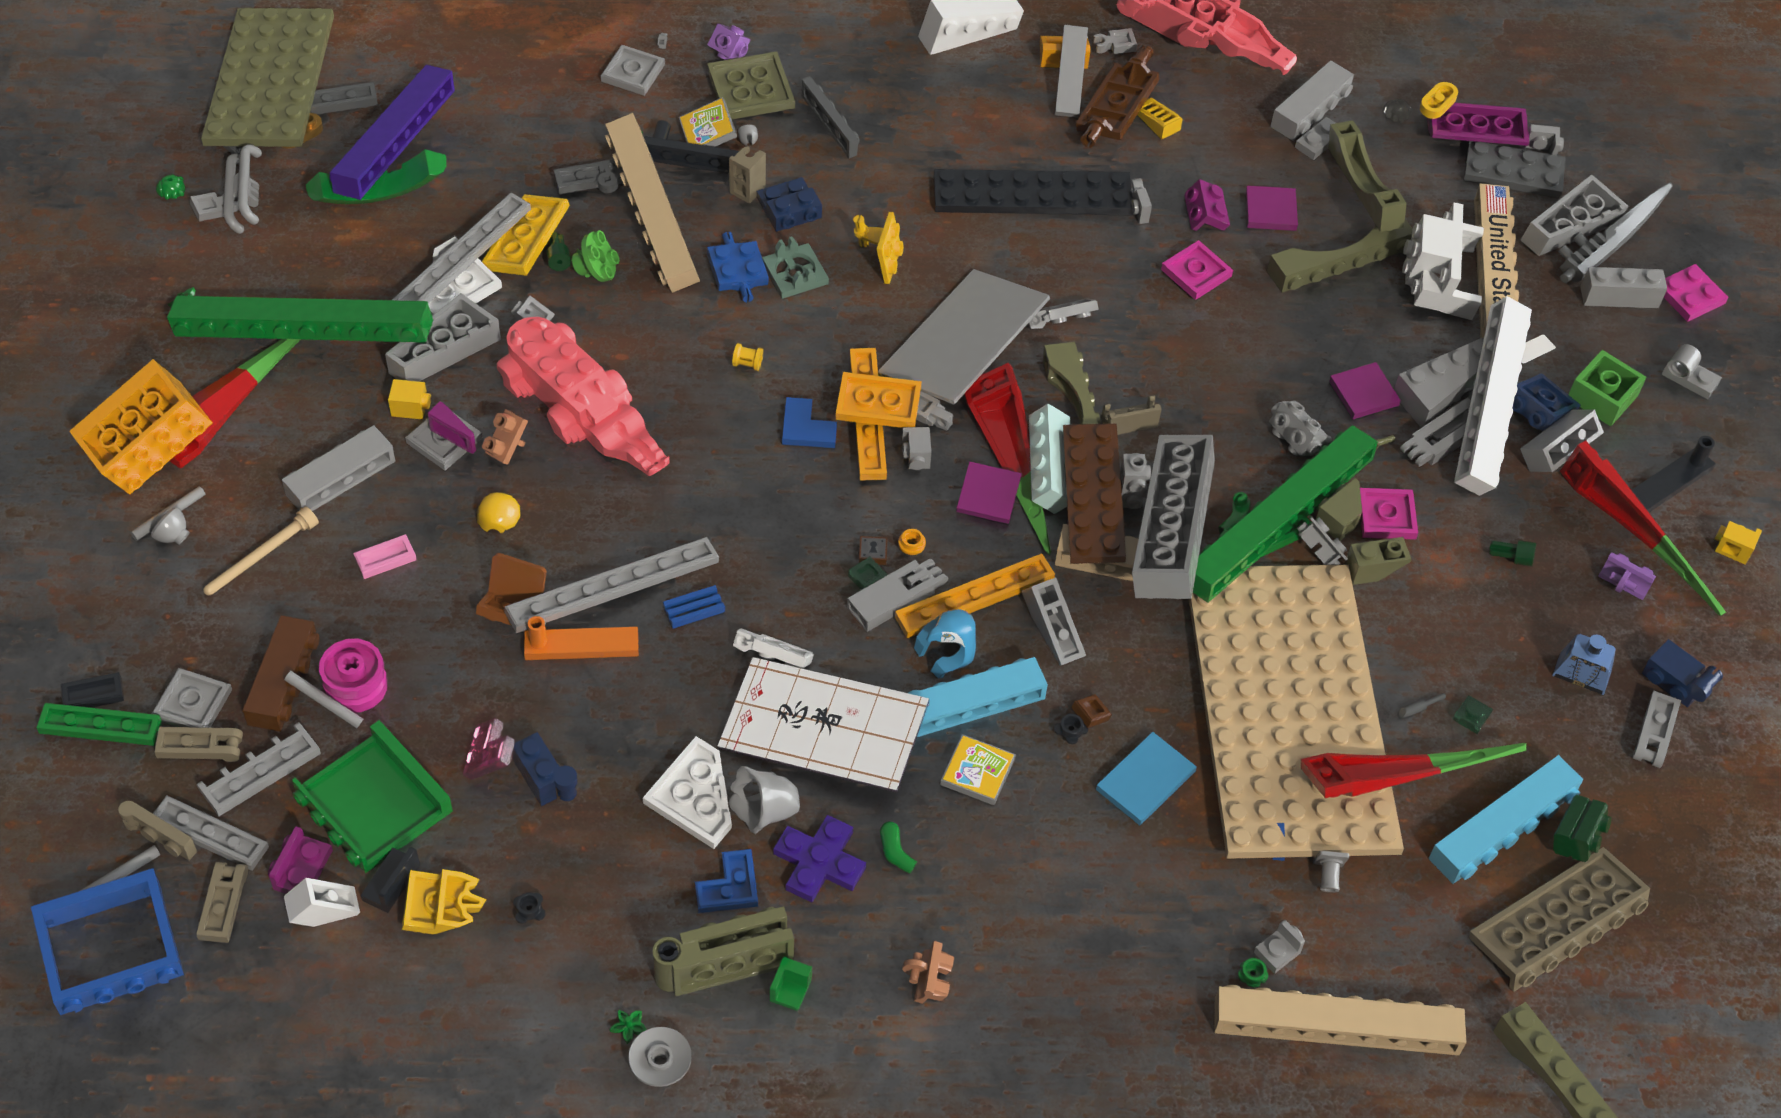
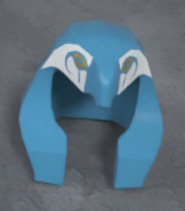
[914,609,976,678]

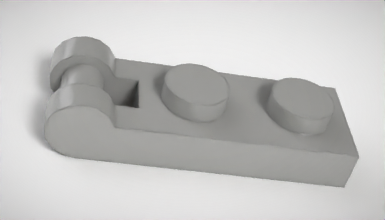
[1632,691,1681,768]

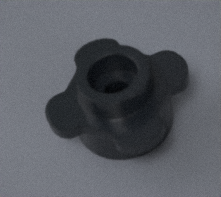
[1054,713,1088,744]
[513,893,546,924]

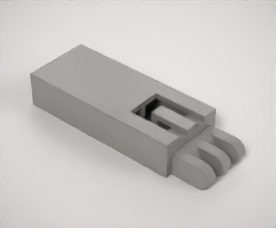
[1400,397,1471,467]
[847,559,948,632]

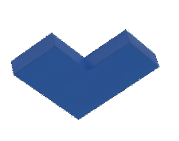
[782,397,837,448]
[695,849,758,913]

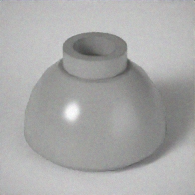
[151,508,190,545]

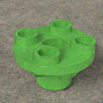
[572,230,620,282]

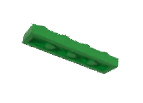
[36,703,162,746]

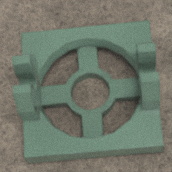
[762,236,829,299]

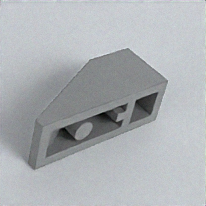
[1022,577,1086,666]

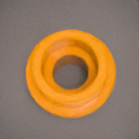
[898,529,926,555]

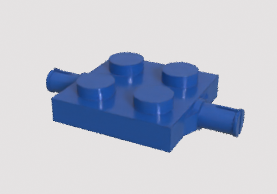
[707,232,769,302]

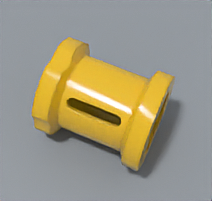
[732,343,763,371]

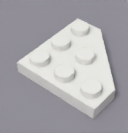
[428,237,502,316]
[643,736,732,849]

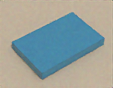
[1096,732,1197,825]

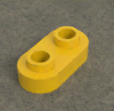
[1420,82,1458,119]

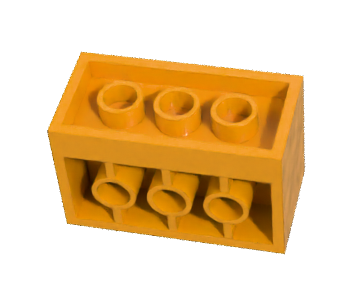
[69,359,213,495]

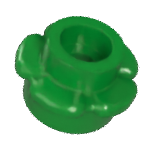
[1238,958,1268,988]

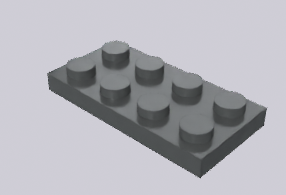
[1463,141,1566,198]

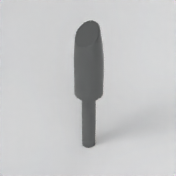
[1398,693,1446,718]

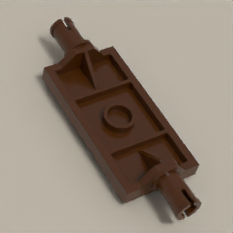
[1076,45,1160,148]

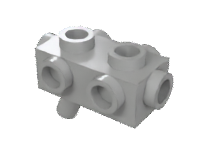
[1269,401,1332,456]
[1120,453,1151,509]

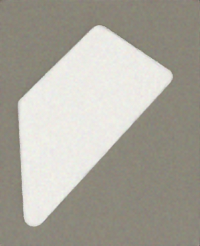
[1521,335,1556,364]

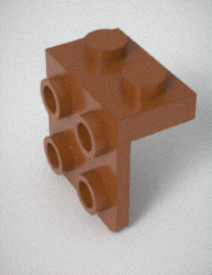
[476,553,546,631]

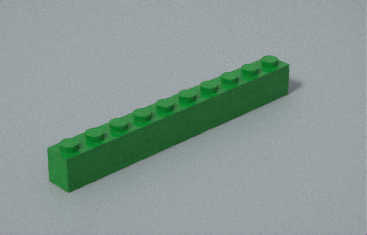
[167,296,433,343]
[1193,425,1378,603]

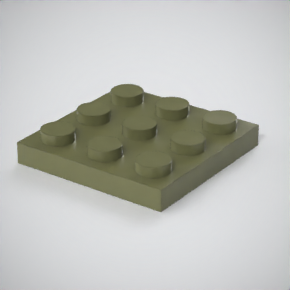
[707,51,795,119]

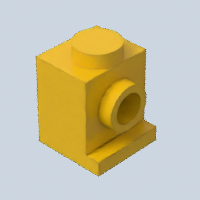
[1714,521,1762,565]

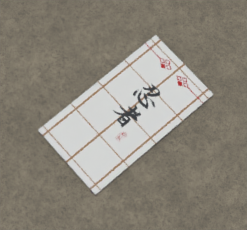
[718,657,930,793]

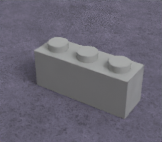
[1580,267,1667,308]
[1520,410,1604,472]

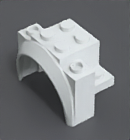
[1402,202,1484,320]

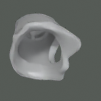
[729,766,800,834]

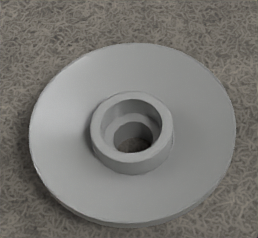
[629,1027,692,1087]

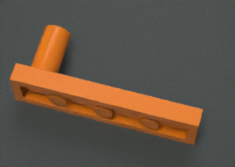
[524,616,639,660]

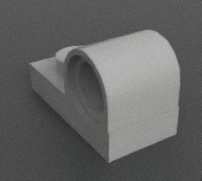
[1662,344,1722,400]

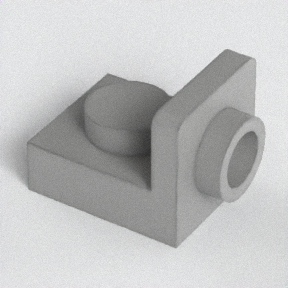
[1525,124,1564,156]
[509,296,555,325]
[1254,920,1305,974]

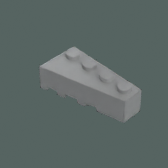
[1521,175,1629,256]
[385,293,501,382]
[1394,338,1484,428]

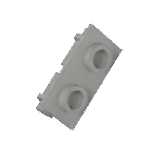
[1297,516,1348,565]

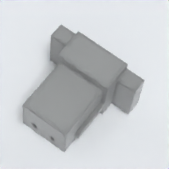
[658,33,667,49]

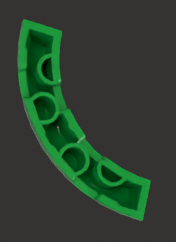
[306,149,446,204]

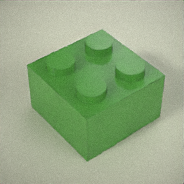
[1568,350,1646,426]

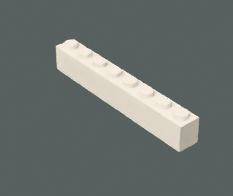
[1454,296,1532,496]

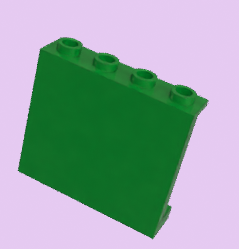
[292,720,453,873]

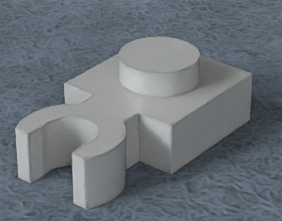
[1093,28,1137,54]
[1131,178,1152,224]
[190,192,239,222]

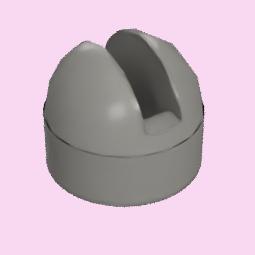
[738,125,758,146]

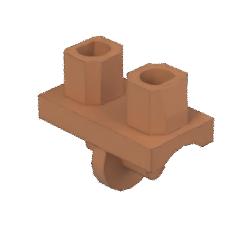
[482,409,528,465]
[902,941,954,1004]

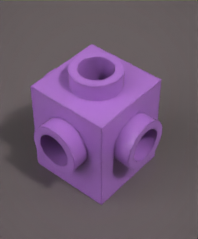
[707,24,751,60]

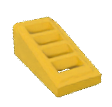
[1137,98,1183,140]

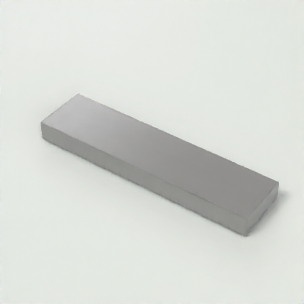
[1055,25,1088,118]
[153,795,269,871]

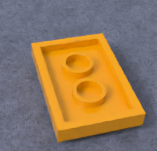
[836,372,922,428]

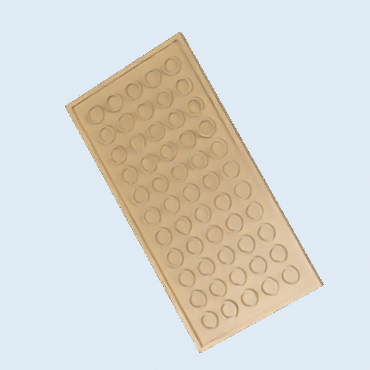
[1189,565,1404,859]

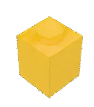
[388,379,431,419]

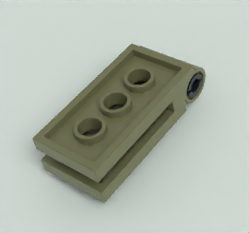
[653,906,794,997]

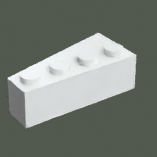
[918,0,1024,55]

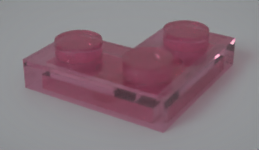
[463,718,515,780]

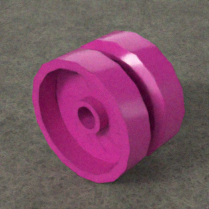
[319,639,388,713]

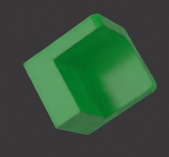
[770,957,812,1011]

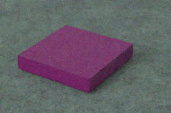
[1245,186,1298,231]
[1329,362,1401,420]
[956,461,1022,524]

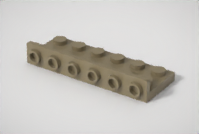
[1469,847,1650,992]

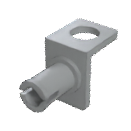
[1313,851,1349,892]

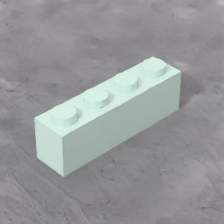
[1029,404,1070,514]

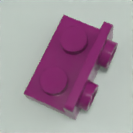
[268,827,333,894]

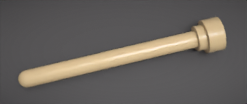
[203,506,319,596]

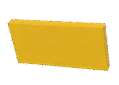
[482,194,570,276]

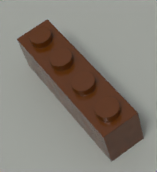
[243,615,320,732]

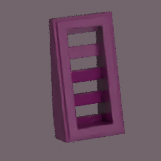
[428,401,476,454]

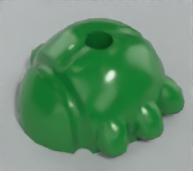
[156,175,185,200]

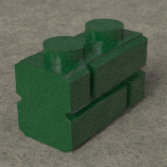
[1553,794,1611,862]

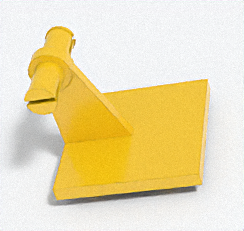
[853,212,903,284]

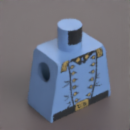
[1552,634,1616,695]

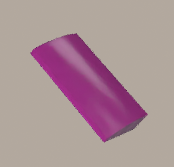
[1427,103,1529,146]

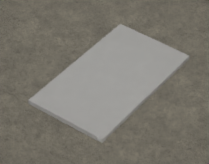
[878,269,1050,404]

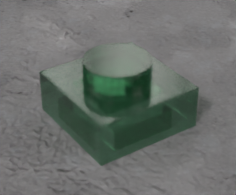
[848,557,887,590]
[1453,695,1493,734]

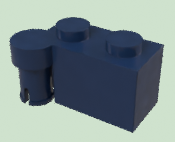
[1642,639,1723,708]
[511,732,578,806]

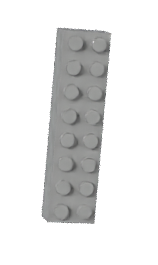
[1132,435,1215,599]

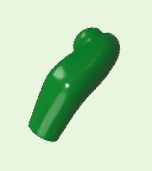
[1218,492,1251,534]
[880,821,917,874]

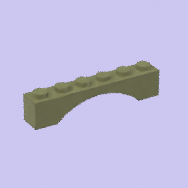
[1328,120,1407,232]
[1267,219,1413,293]
[1042,342,1100,424]
[1493,1002,1618,1118]

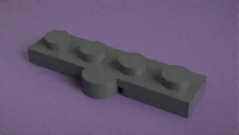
[554,153,654,194]

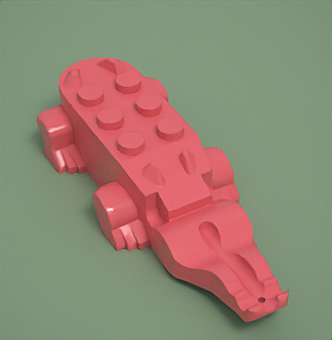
[1116,0,1297,75]
[497,317,670,476]

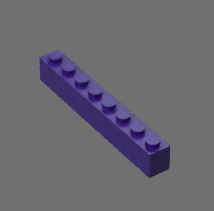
[329,65,455,200]

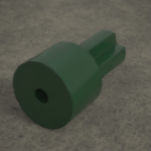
[547,232,571,271]
[1489,540,1537,567]

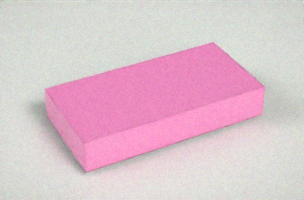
[353,534,416,579]

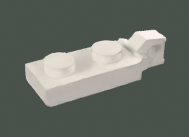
[733,628,814,668]

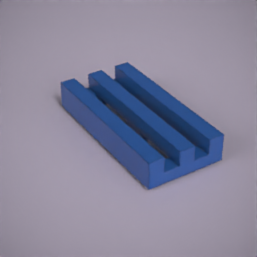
[663,585,725,629]

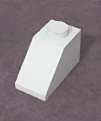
[284,878,360,927]

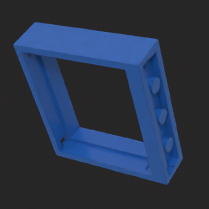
[31,868,184,1015]

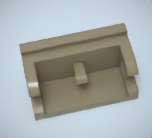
[729,146,766,204]
[1100,395,1162,435]

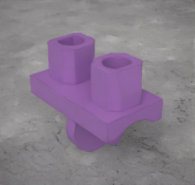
[1599,553,1656,600]

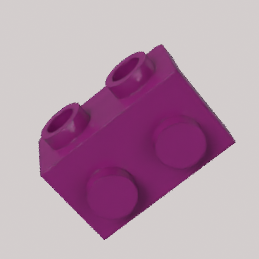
[1184,179,1230,231]

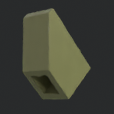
[1316,478,1362,541]
[1345,537,1411,585]

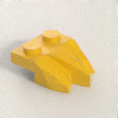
[402,869,487,934]

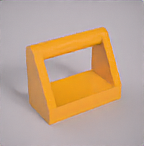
[1040,36,1090,69]

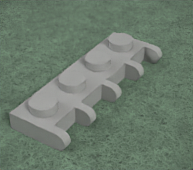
[196,722,321,816]

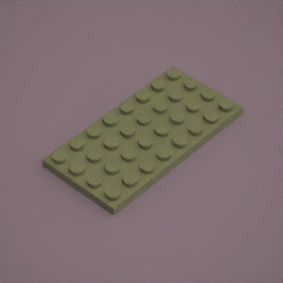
[201,8,334,147]

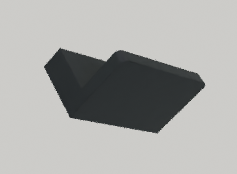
[361,847,420,913]

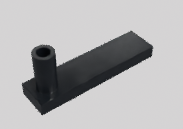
[644,120,739,174]
[1632,436,1716,512]

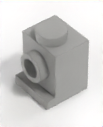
[902,427,931,470]

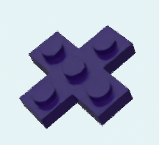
[773,815,866,902]

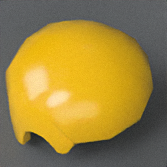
[476,492,520,533]

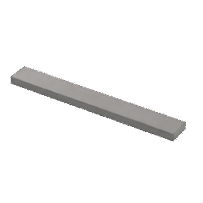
[392,193,531,303]
[504,537,719,633]

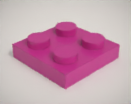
[1161,240,1233,300]
[1664,264,1728,322]
[1360,488,1418,540]

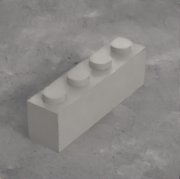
[1271,61,1354,141]
[282,425,395,511]

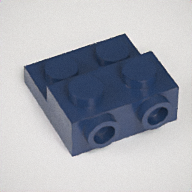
[757,177,822,232]
[1512,373,1581,431]

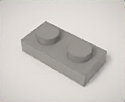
[1295,117,1335,160]

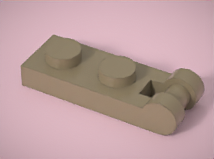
[155,727,243,762]
[118,801,197,861]
[196,862,248,943]

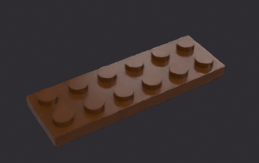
[1063,423,1126,564]

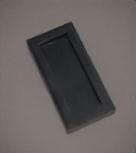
[61,672,124,708]

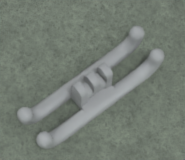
[223,145,262,234]

